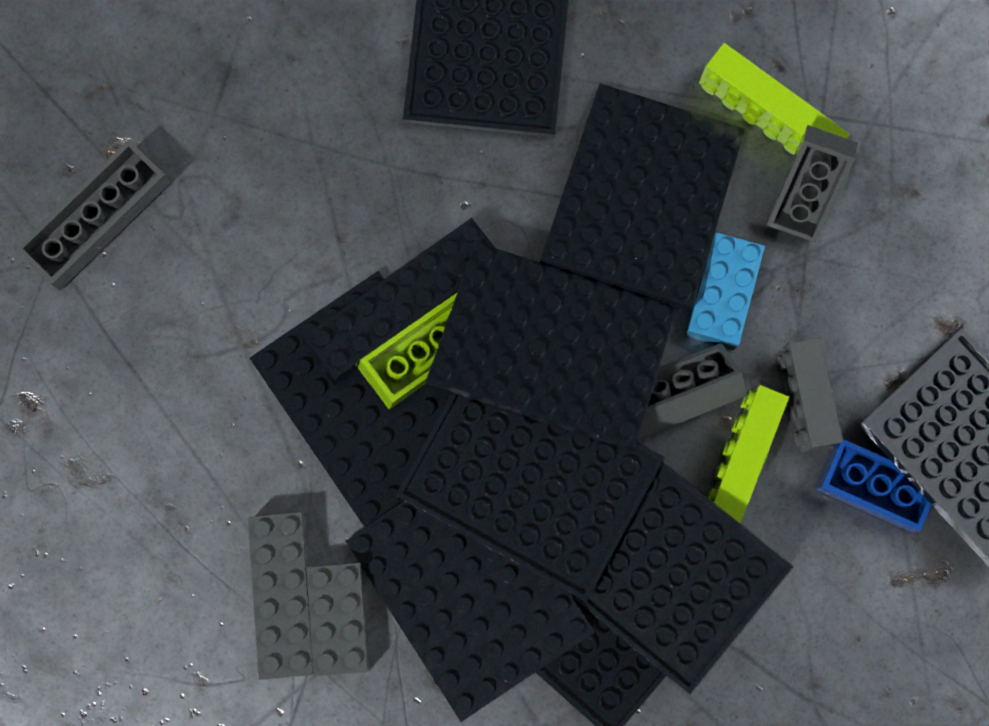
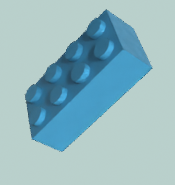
[684,232,765,350]

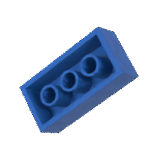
[815,439,931,533]

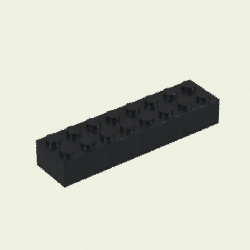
[303,218,495,386]

